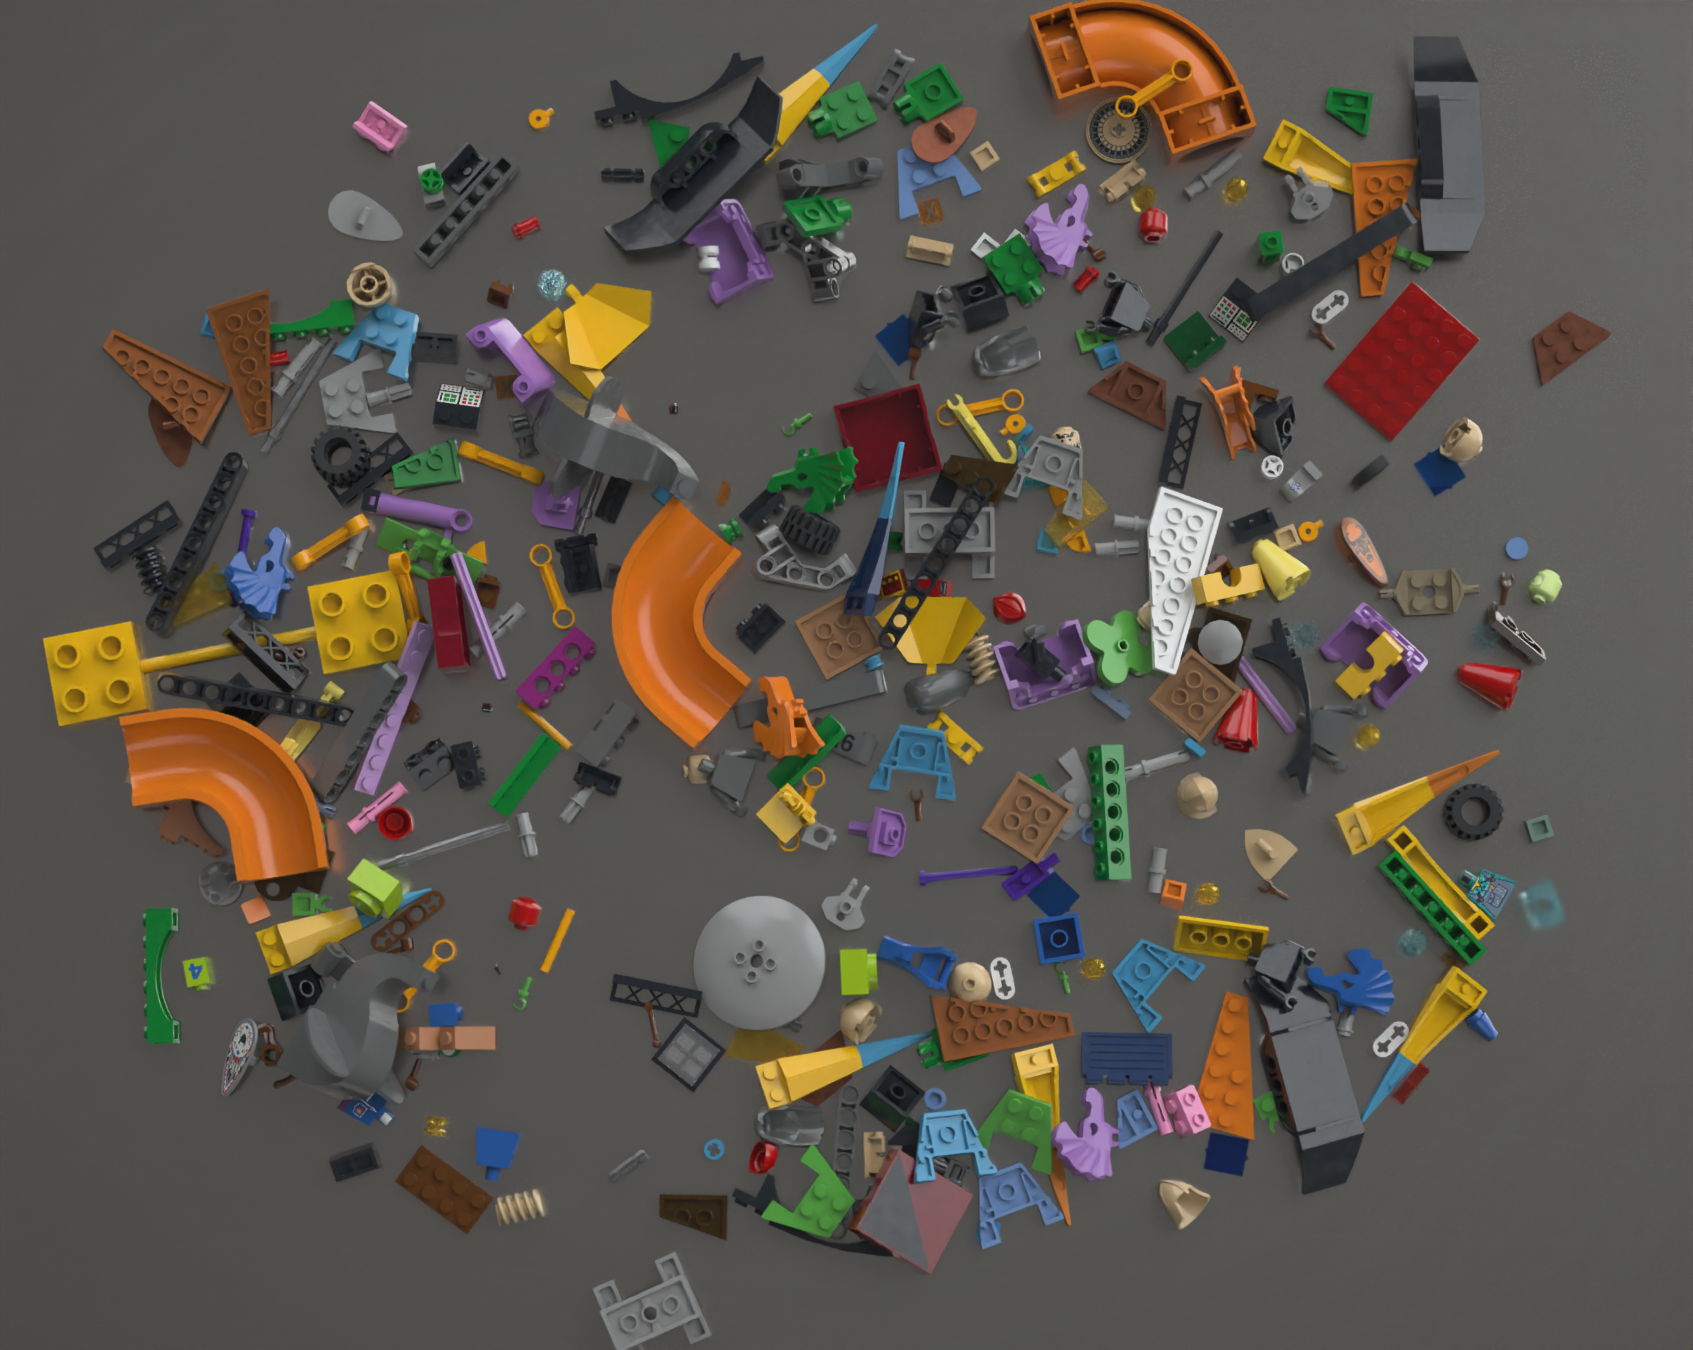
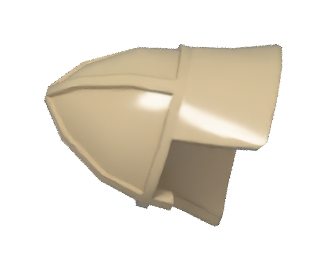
[1175,772,1218,819]
[1159,1180,1210,1230]

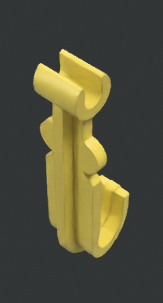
[946,394,1018,464]
[280,681,346,761]

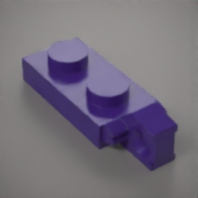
[1001,852,1061,902]

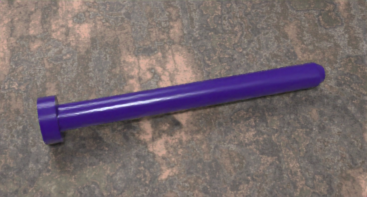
[229,509,257,607]
[919,866,1018,887]

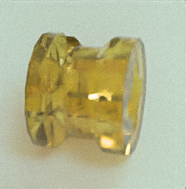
[1225,177,1248,202]
[1133,185,1156,210]
[1357,724,1381,748]
[1197,883,1220,906]
[1082,957,1106,980]
[423,1115,448,1136]

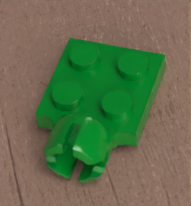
[893,62,964,123]
[807,81,878,140]
[782,195,852,238]
[982,233,1045,305]
[917,1028,989,1072]

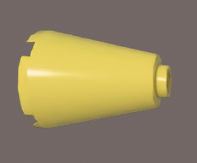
[1251,539,1311,601]

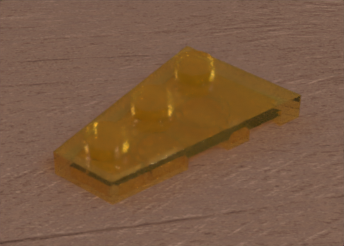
[1044,478,1109,550]
[164,561,234,629]
[724,1027,804,1063]

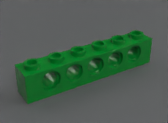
[1088,745,1132,881]
[1376,850,1487,967]

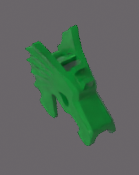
[767,446,859,513]

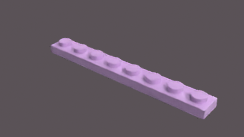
[351,621,434,795]

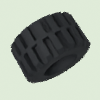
[311,425,371,487]
[779,505,841,555]
[1444,783,1504,841]

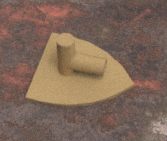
[1245,829,1298,880]

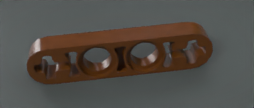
[371,890,445,952]

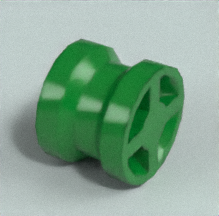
[420,168,444,195]
[718,518,744,545]
[887,531,903,552]

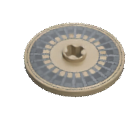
[1086,97,1152,164]

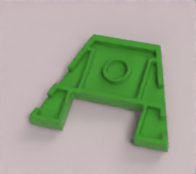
[977,1089,1053,1175]
[761,1144,855,1238]

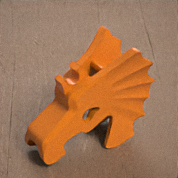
[1198,365,1257,460]
[753,676,825,759]

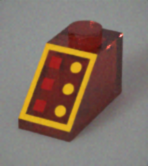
[879,569,908,602]

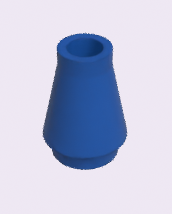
[1466,1008,1498,1042]

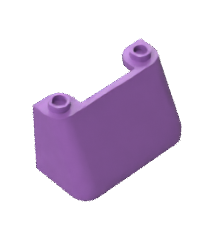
[683,199,774,304]
[465,318,555,410]
[1320,602,1428,709]
[993,619,1097,710]

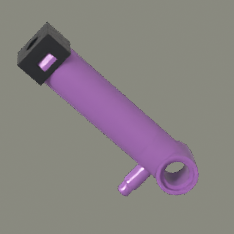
[361,488,474,540]

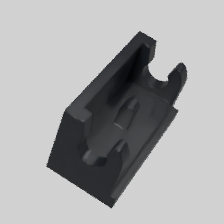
[411,332,459,364]
[1227,507,1279,546]
[329,1142,379,1183]

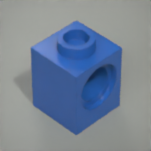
[428,1003,462,1027]

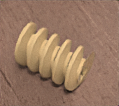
[964,635,1000,685]
[495,1190,544,1226]

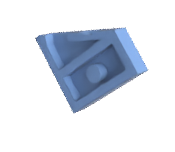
[1117,1089,1158,1149]

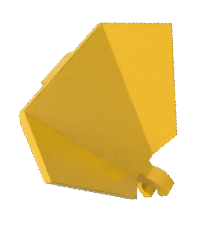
[564,283,652,370]
[875,597,987,676]

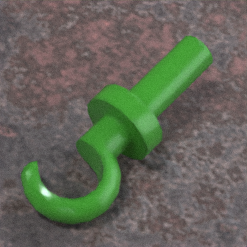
[782,413,813,436]
[1054,961,1071,995]
[513,977,532,1010]

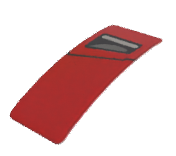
[911,577,954,597]

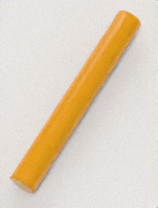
[517,700,573,751]
[540,908,575,973]

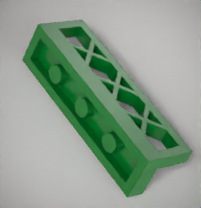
[766,713,846,791]
[488,733,562,819]

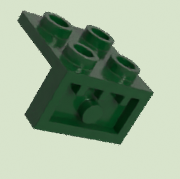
[1164,311,1227,373]

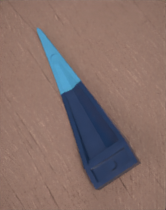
[843,442,905,617]

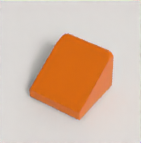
[1159,879,1187,910]
[240,895,271,925]

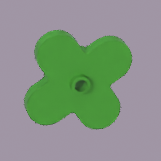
[1082,610,1153,686]

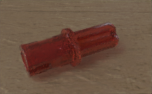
[1392,1063,1430,1105]

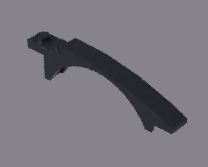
[594,52,764,126]
[1252,617,1314,797]
[732,1173,894,1257]

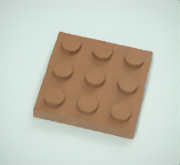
[794,593,884,680]
[1148,648,1243,743]
[981,771,1074,864]

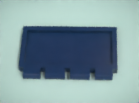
[1082,1032,1173,1086]

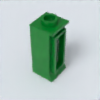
[1255,231,1284,264]

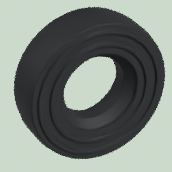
[1353,455,1390,488]

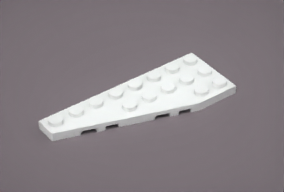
[1147,487,1223,676]

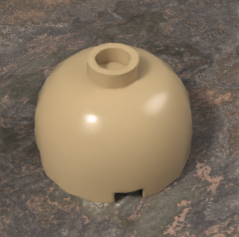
[347,262,392,308]
[1440,417,1483,463]
[947,962,992,1003]
[839,998,882,1044]

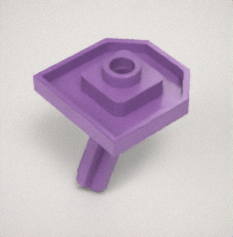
[531,480,581,531]
[848,807,907,857]

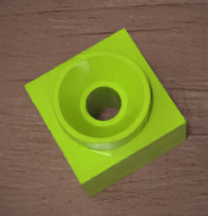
[347,858,404,919]
[840,949,878,996]

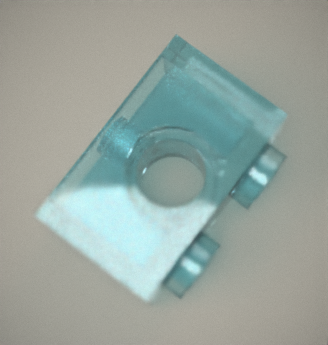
[1522,878,1568,930]

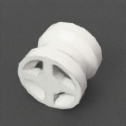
[1260,456,1283,480]

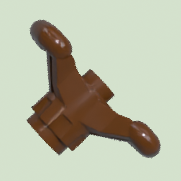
[257,1023,297,1089]

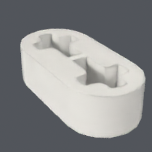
[1311,290,1349,325]
[990,957,1015,1000]
[1372,1021,1409,1057]

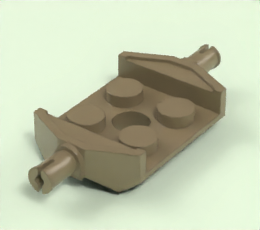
[1379,568,1480,616]

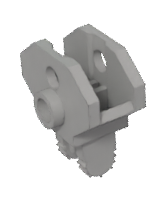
[1285,166,1333,220]
[821,878,870,931]

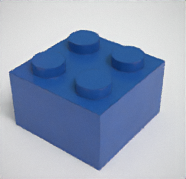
[1032,912,1085,965]

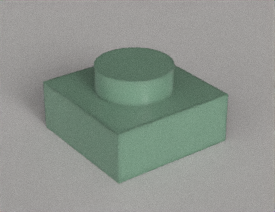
[1525,815,1554,843]

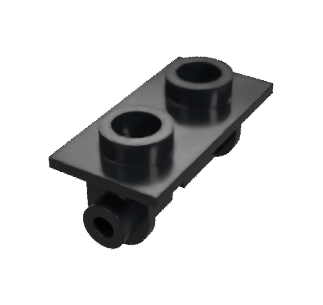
[594,476,632,524]
[573,762,622,797]

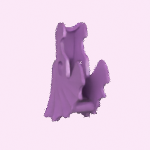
[1024,184,1093,276]
[1052,1088,1119,1182]

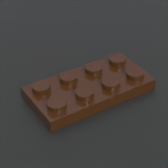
[395,1145,494,1235]

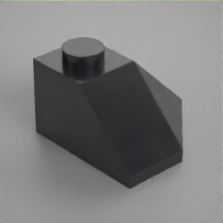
[1252,396,1298,458]

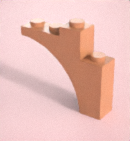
[157,801,227,858]
[396,1027,495,1051]

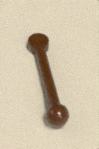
[644,1002,661,1048]

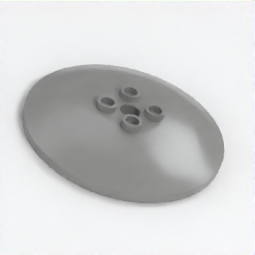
[693,896,826,1031]

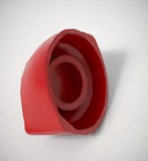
[993,592,1026,625]
[377,806,413,840]
[749,1141,779,1175]

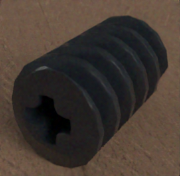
[133,545,167,595]

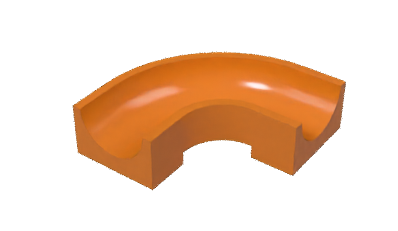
[1028,0,1257,164]
[612,495,753,752]
[119,708,330,884]

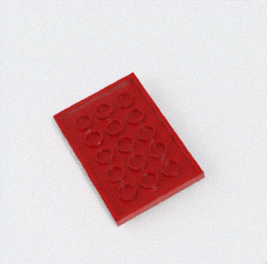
[1325,281,1480,441]

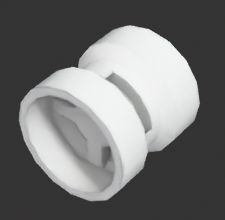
[697,246,720,272]
[1280,253,1304,276]

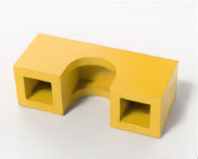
[1191,563,1265,607]
[1335,631,1404,699]

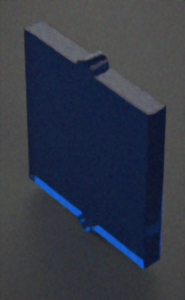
[875,314,927,367]
[1414,445,1466,497]
[1027,872,1080,917]
[1203,1132,1249,1176]

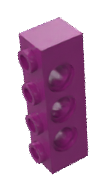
[515,625,596,711]

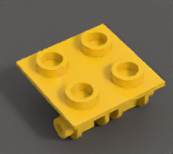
[756,782,817,844]

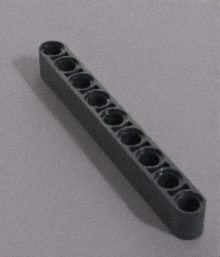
[1241,202,1418,323]
[145,452,248,636]
[878,477,994,650]
[156,672,354,726]

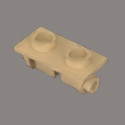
[1099,159,1146,201]
[906,235,954,266]
[863,1132,886,1178]

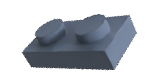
[1090,685,1132,721]

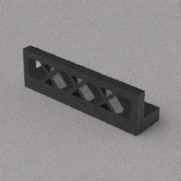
[1157,395,1202,490]
[327,432,414,508]
[93,500,183,571]
[222,610,310,693]
[610,974,703,1018]

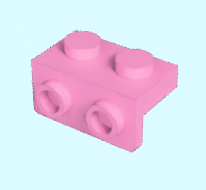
[352,101,408,151]
[1163,1085,1211,1139]

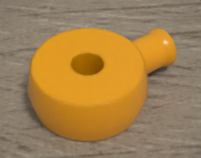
[528,108,555,130]
[1000,414,1026,437]
[1297,519,1324,542]

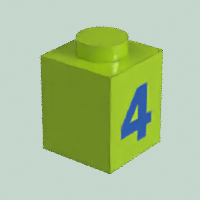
[183,957,213,991]

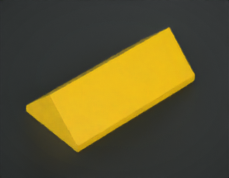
[1173,915,1269,961]

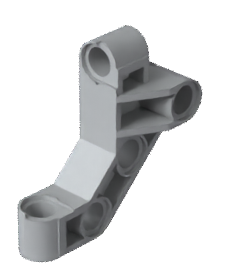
[751,523,857,591]

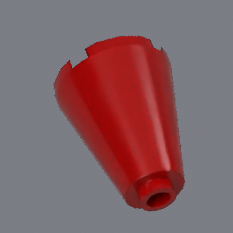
[1458,662,1523,712]
[1214,688,1258,753]

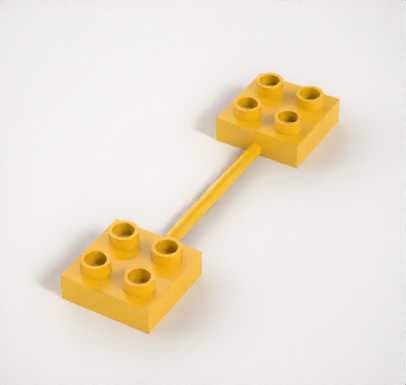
[43,571,409,728]

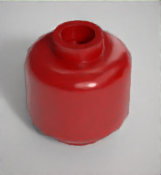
[1139,208,1168,242]
[508,896,539,930]

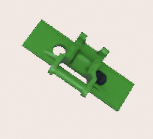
[376,518,484,586]

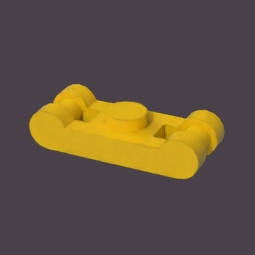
[1026,150,1087,198]
[926,710,984,765]

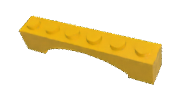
[1385,825,1495,941]

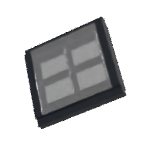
[651,1017,727,1093]

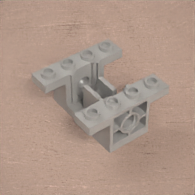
[904,490,995,580]
[592,1252,712,1350]

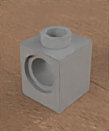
[801,822,837,852]

